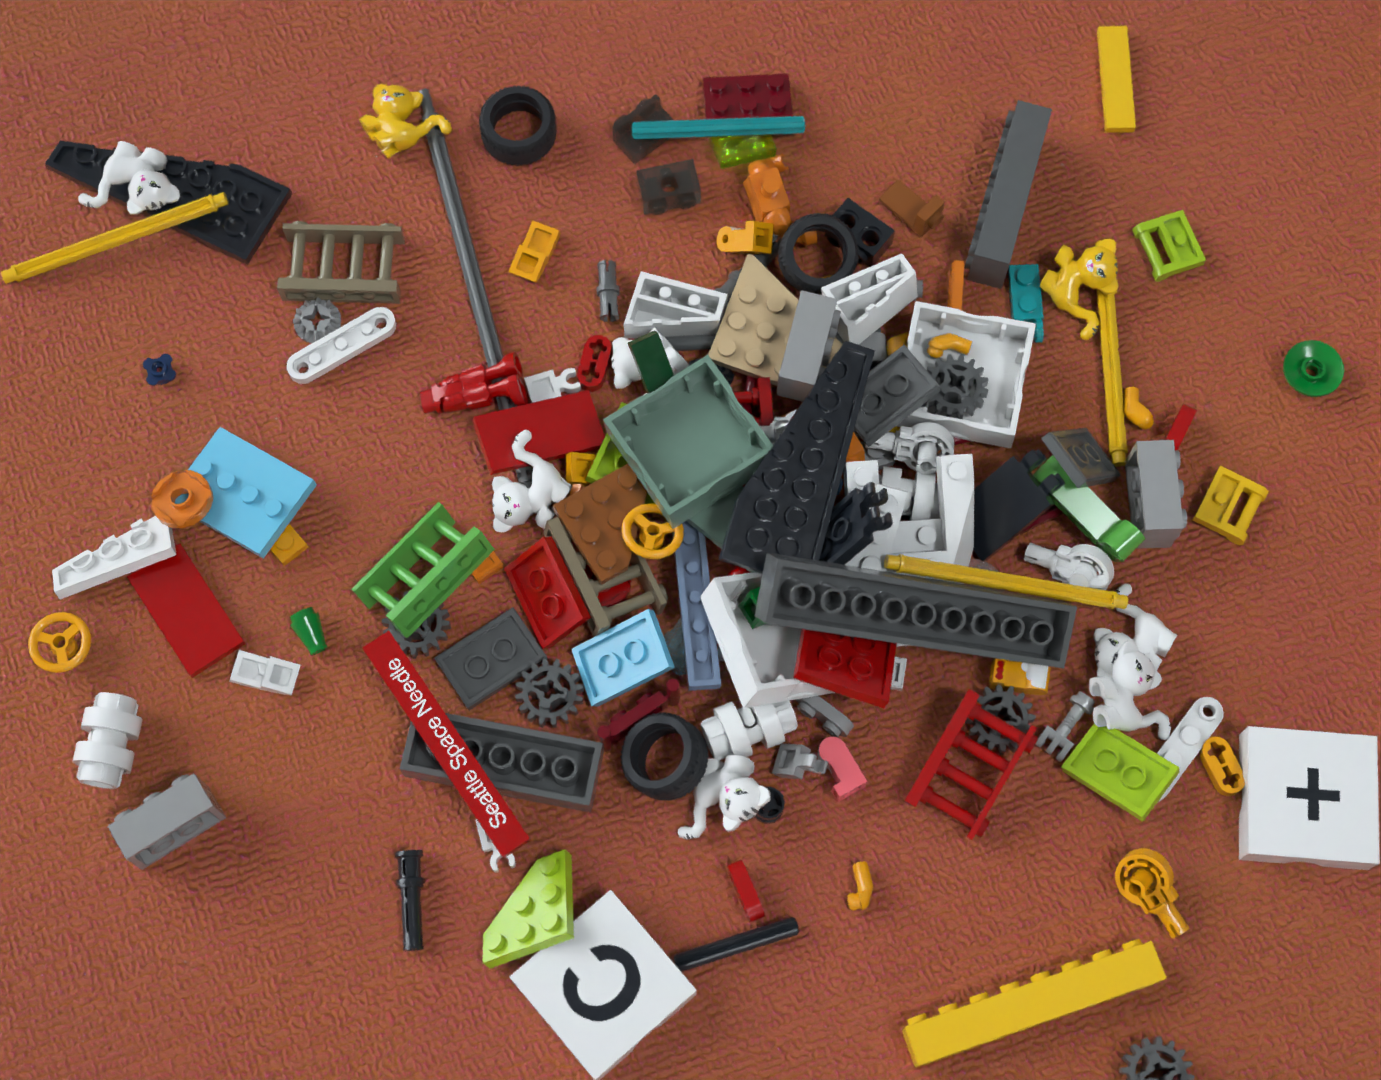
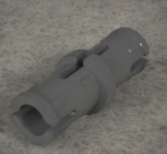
[596,260,620,322]

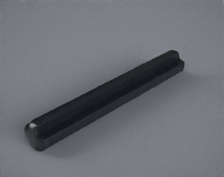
[674,917,799,972]

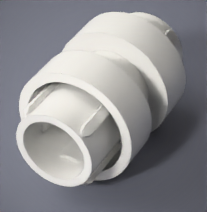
[879,466,940,521]
[72,692,143,789]
[701,701,798,760]

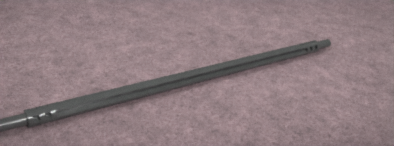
[419,89,534,514]

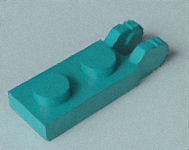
[1008,264,1044,343]

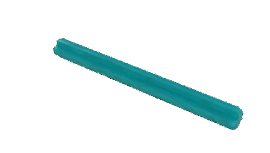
[632,116,805,139]

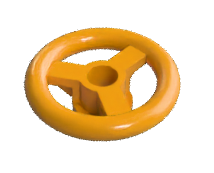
[622,503,684,559]
[28,612,91,673]

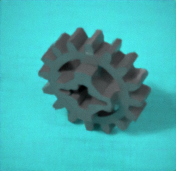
[926,354,989,419]
[382,591,451,659]
[515,659,584,728]
[965,685,1036,755]
[1119,1037,1194,1080]

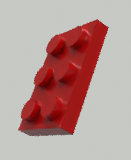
[504,536,591,649]

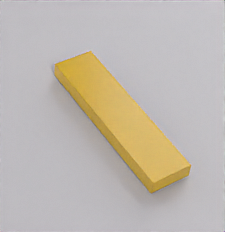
[1097,26,1136,133]

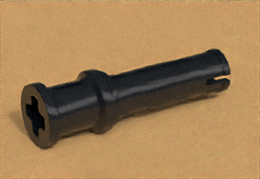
[394,850,425,951]

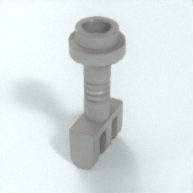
[1035,691,1095,762]

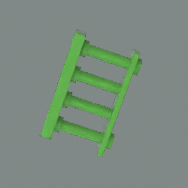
[351,502,495,638]

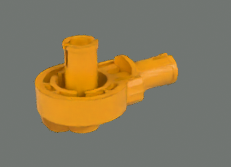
[1115,848,1189,938]

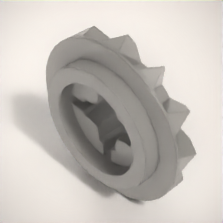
[293,297,341,343]

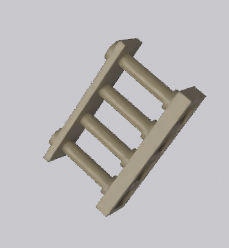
[277,221,405,304]
[543,517,668,637]

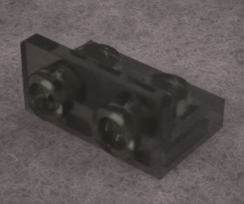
[612,94,673,164]

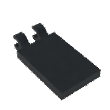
[973,449,1065,562]
[819,482,893,565]

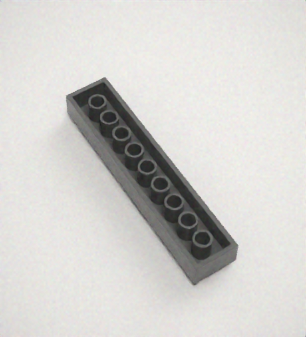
[755,553,1077,668]

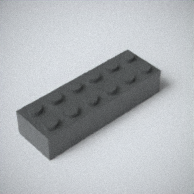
[964,100,1052,289]
[400,713,604,813]

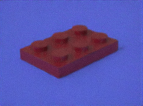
[703,73,793,119]

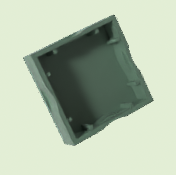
[603,355,773,529]

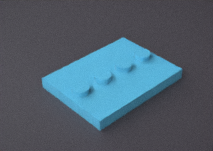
[175,427,317,559]

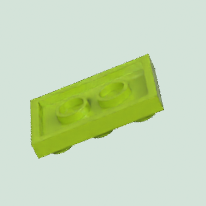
[1061,723,1180,822]

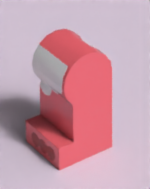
[817,736,867,802]

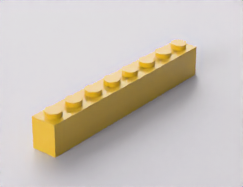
[902,938,1167,1068]

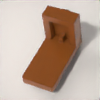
[879,180,945,237]

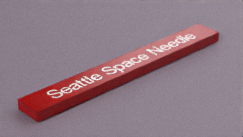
[362,631,531,859]

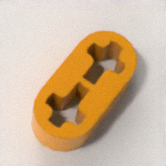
[1199,736,1245,797]

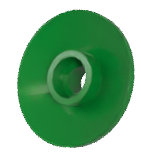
[1283,340,1344,397]

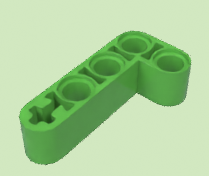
[1033,455,1146,562]

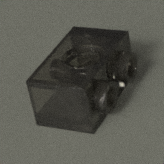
[636,159,701,215]

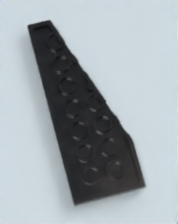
[45,140,292,265]

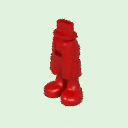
[420,352,528,414]

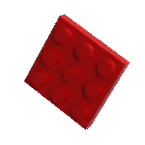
[793,629,897,709]

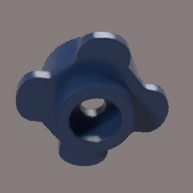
[143,354,176,386]

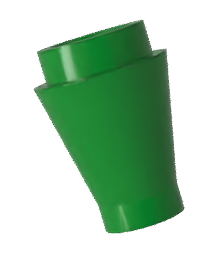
[290,607,328,656]

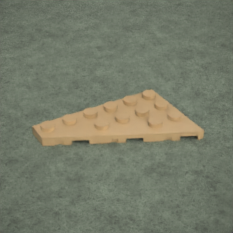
[708,254,842,386]

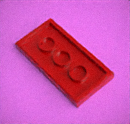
[472,390,605,475]
[127,543,246,678]

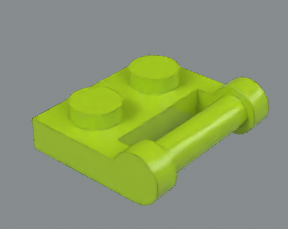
[1132,210,1206,282]

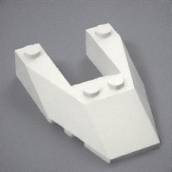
[843,454,974,647]

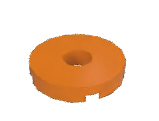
[151,470,214,528]

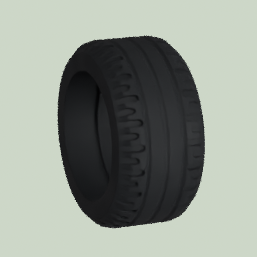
[479,85,557,166]
[778,213,859,295]
[620,713,709,801]

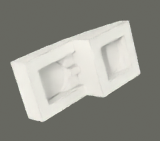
[229,650,301,696]

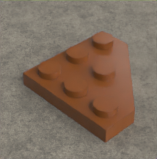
[553,464,648,585]

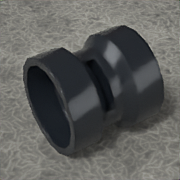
[754,787,785,824]

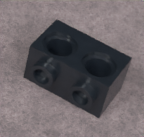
[825,198,895,267]

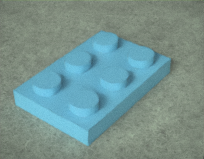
[571,609,675,707]

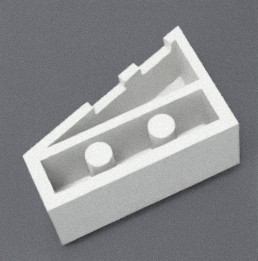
[821,253,918,345]
[624,271,727,339]

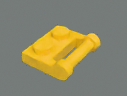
[1193,466,1269,545]

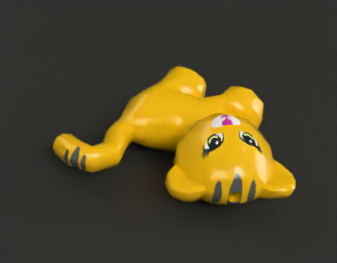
[359,84,452,159]
[1039,239,1119,340]

